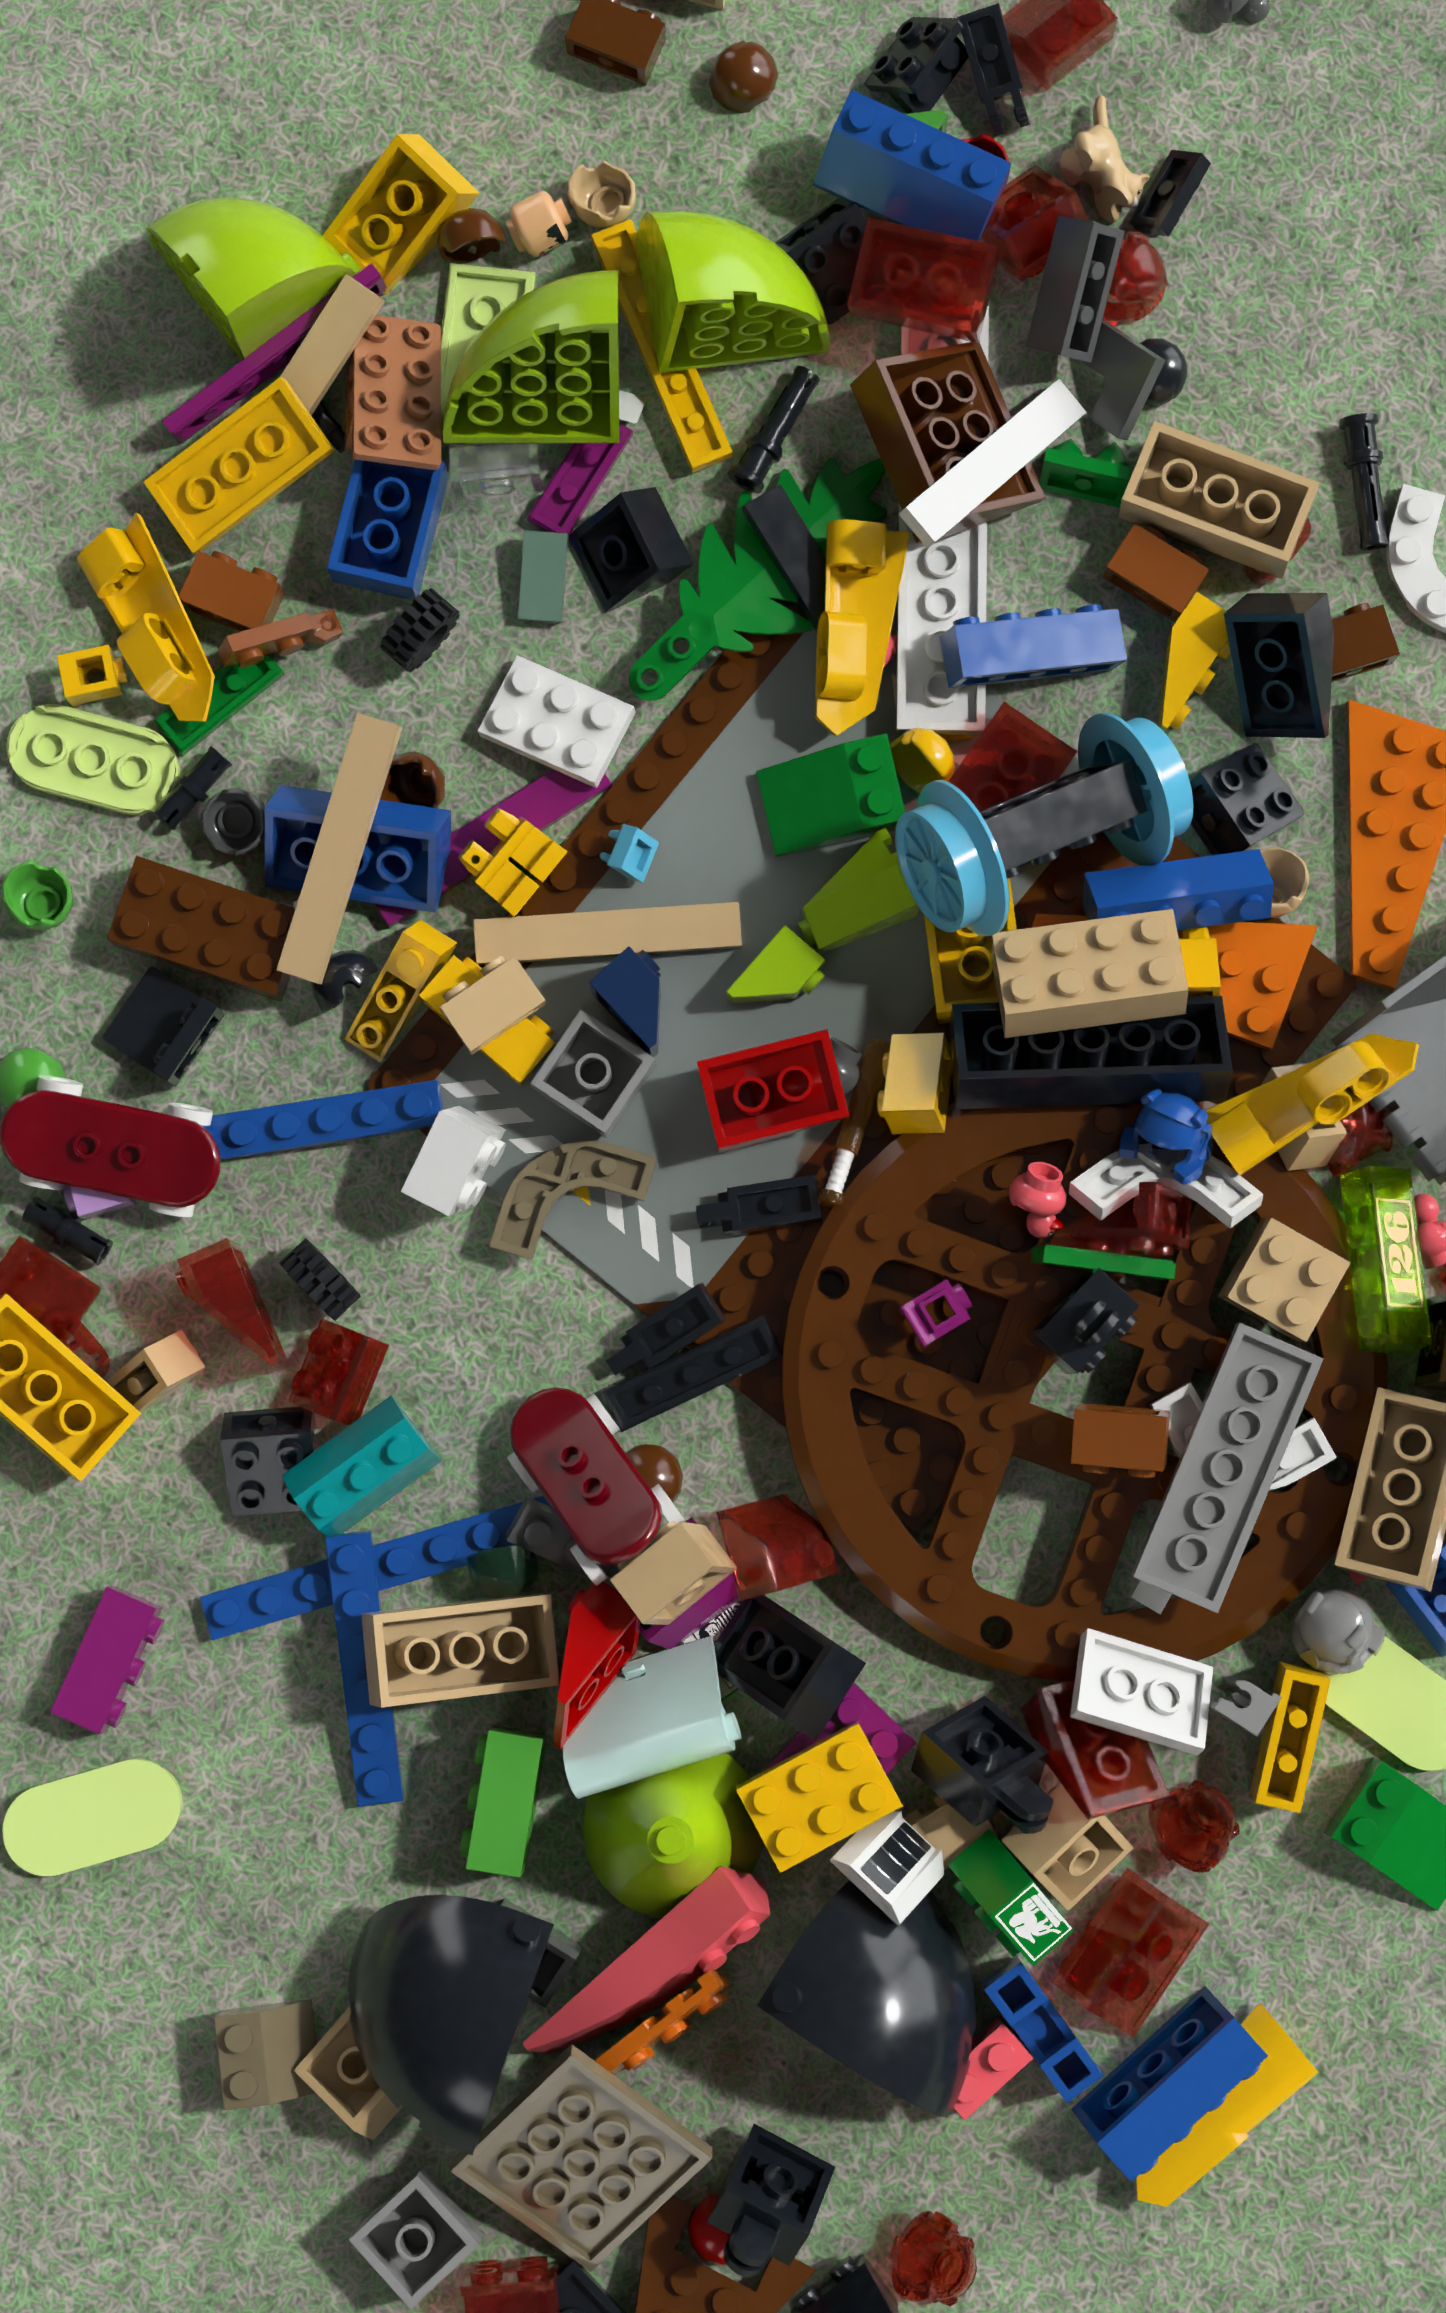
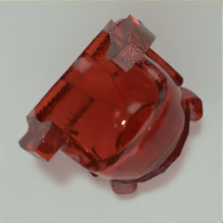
[1102,232,1168,326]
[1327,1102,1394,1177]
[1148,1780,1240,1873]
[888,2211,977,2307]

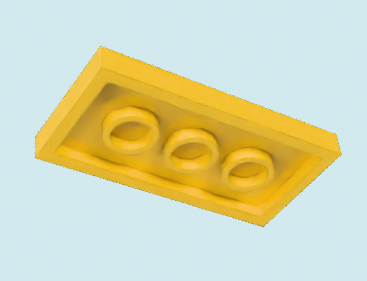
[143,377,335,554]

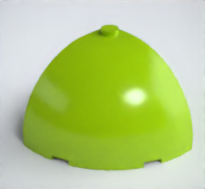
[145,198,361,361]
[636,211,831,373]
[443,270,619,443]

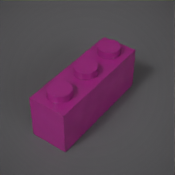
[50,1586,165,1734]

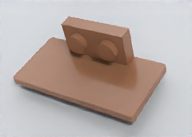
[345,315,441,470]

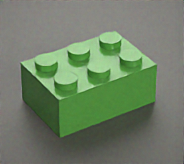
[460,1725,548,1878]

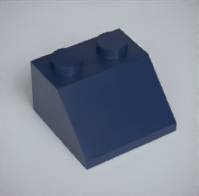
[589,946,661,1057]

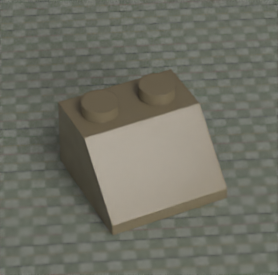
[214,1999,317,2111]

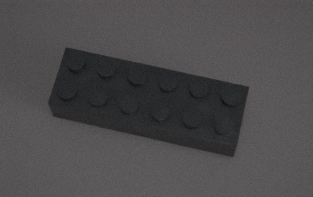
[949,996,1233,1109]

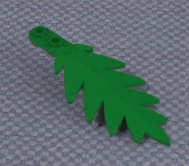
[628,458,887,702]

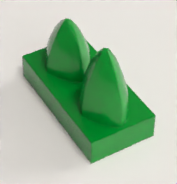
[1039,439,1133,508]

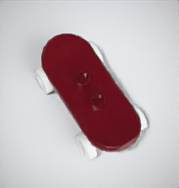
[0,1075,221,1217]
[507,1387,685,1586]

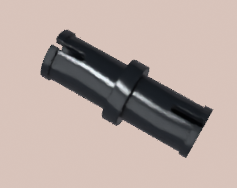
[153,746,232,830]
[22,1196,113,1266]

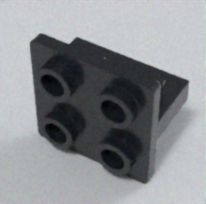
[864,17,968,114]

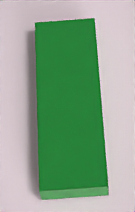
[153,655,285,756]
[1031,1245,1176,1280]

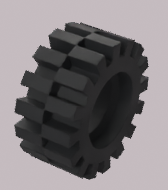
[380,588,460,672]
[279,1238,361,1321]

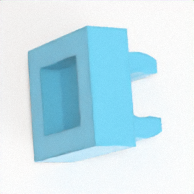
[600,824,659,883]

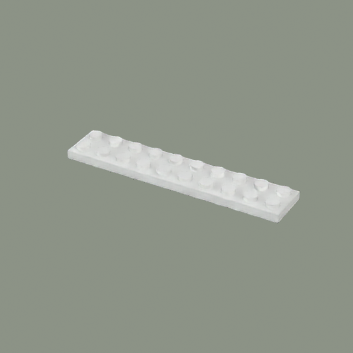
[896,304,989,735]

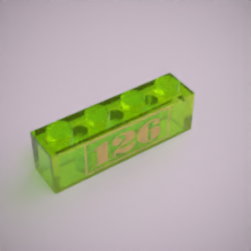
[1340,1165,1432,1354]

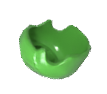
[2,861,73,930]
[0,1047,67,1108]

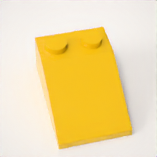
[322,134,480,295]

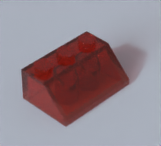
[1051,1867,1209,2038]

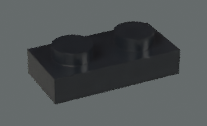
[1129,150,1211,237]

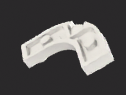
[1386,484,1446,633]
[1068,1143,1264,1228]
[1149,1383,1337,1490]

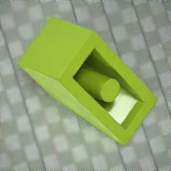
[726,925,826,1003]

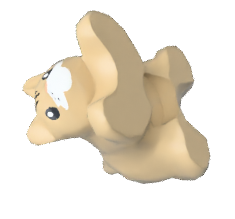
[1060,95,1150,223]

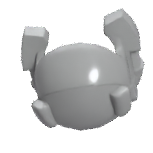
[1291,1585,1385,1674]

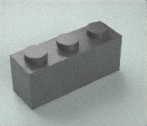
[1026,215,1125,363]

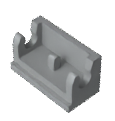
[1209,1677,1282,1736]

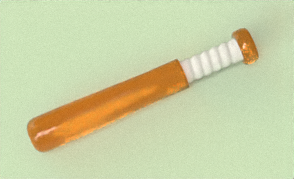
[817,1038,890,1208]

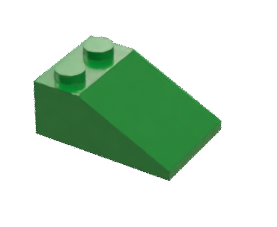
[756,733,905,858]
[1323,1757,1446,1911]

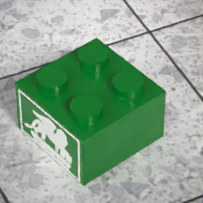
[948,1829,1075,1966]

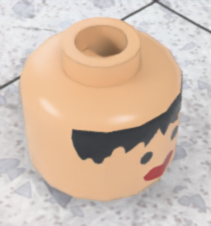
[505,191,573,257]

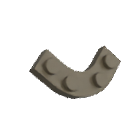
[489,1141,657,1261]

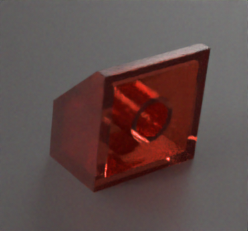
[1003,0,1118,91]
[981,165,1088,282]
[716,1494,839,1601]

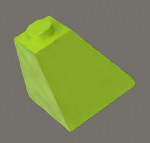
[797,828,919,954]

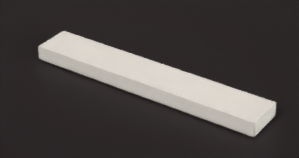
[899,379,1087,549]

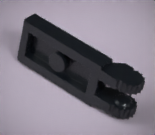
[957,3,1030,136]

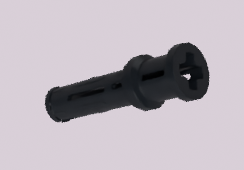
[727,365,820,494]
[1339,413,1389,551]

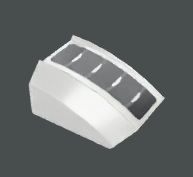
[830,1811,944,1926]

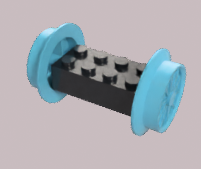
[895,713,1193,936]

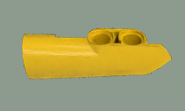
[77,513,215,722]
[815,519,910,737]
[1205,1033,1419,1176]
[1136,2004,1319,2207]

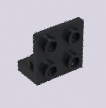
[775,198,897,325]
[1190,743,1305,855]
[103,967,225,1087]
[220,1405,315,1517]

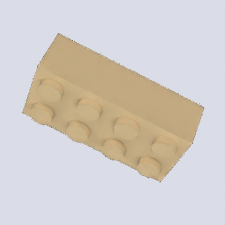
[1119,421,1320,579]
[991,909,1188,1038]
[1335,1388,1446,1592]
[361,1593,559,1708]

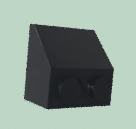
[568,487,694,613]

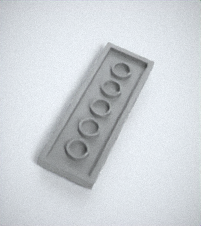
[1131,1323,1323,1613]

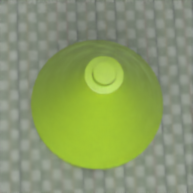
[583,1753,763,1919]

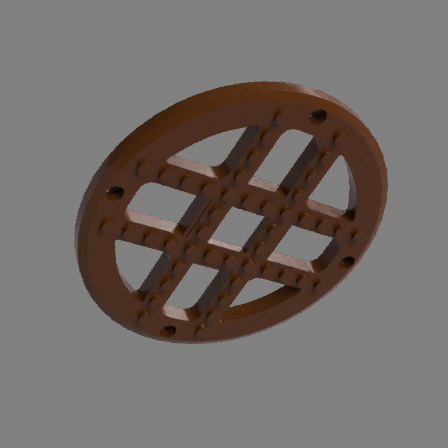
[781,1101,1388,1682]

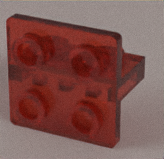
[289,1319,389,1426]
[460,2256,560,2313]

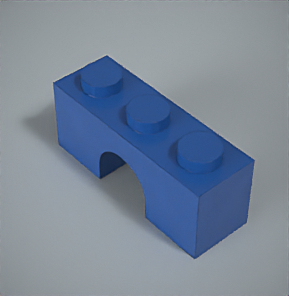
[980,1955,1104,2103]

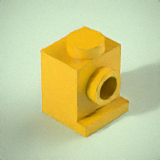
[57,645,129,707]

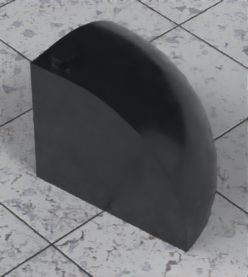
[757,1880,976,2118]
[348,1895,554,2155]

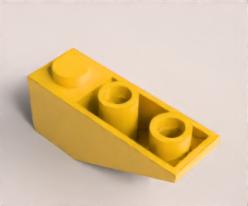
[1158,592,1230,733]
[344,919,457,1063]

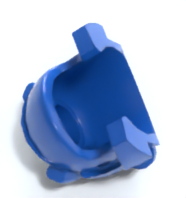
[1119,1089,1213,1185]

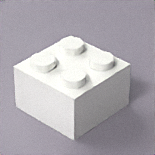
[401,1106,506,1216]

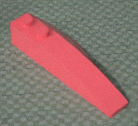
[522,1866,771,2054]

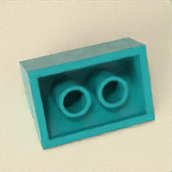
[282,1395,442,1536]

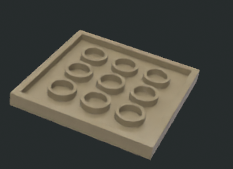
[450,2044,712,2272]

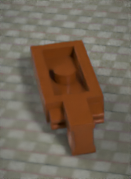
[217,609,343,668]

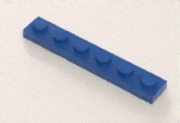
[201,1080,444,1161]
[325,1530,404,1807]

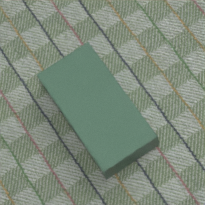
[518,530,569,622]

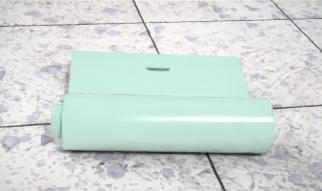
[559,1636,741,1799]

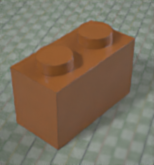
[1102,523,1209,623]
[179,551,285,632]
[1071,1403,1170,1478]

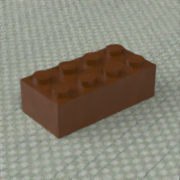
[107,856,296,1002]

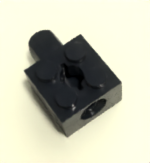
[1027,1268,1140,1374]
[911,1696,1053,1834]
[707,2124,835,2277]

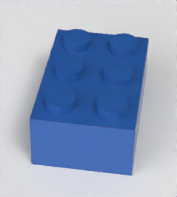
[327,460,449,601]

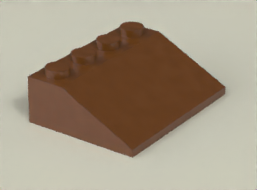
[850,340,1046,543]

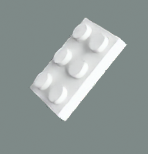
[478,655,636,788]
[1070,1628,1213,1756]

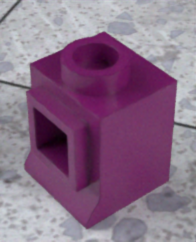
[897,1279,972,1347]

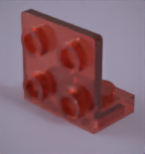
[1071,1182,1191,1258]
[0,1236,101,1345]

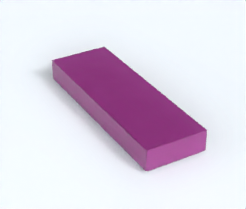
[527,423,633,534]

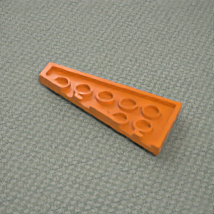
[1346,699,1446,991]
[1031,914,1318,1051]
[594,1970,733,2075]

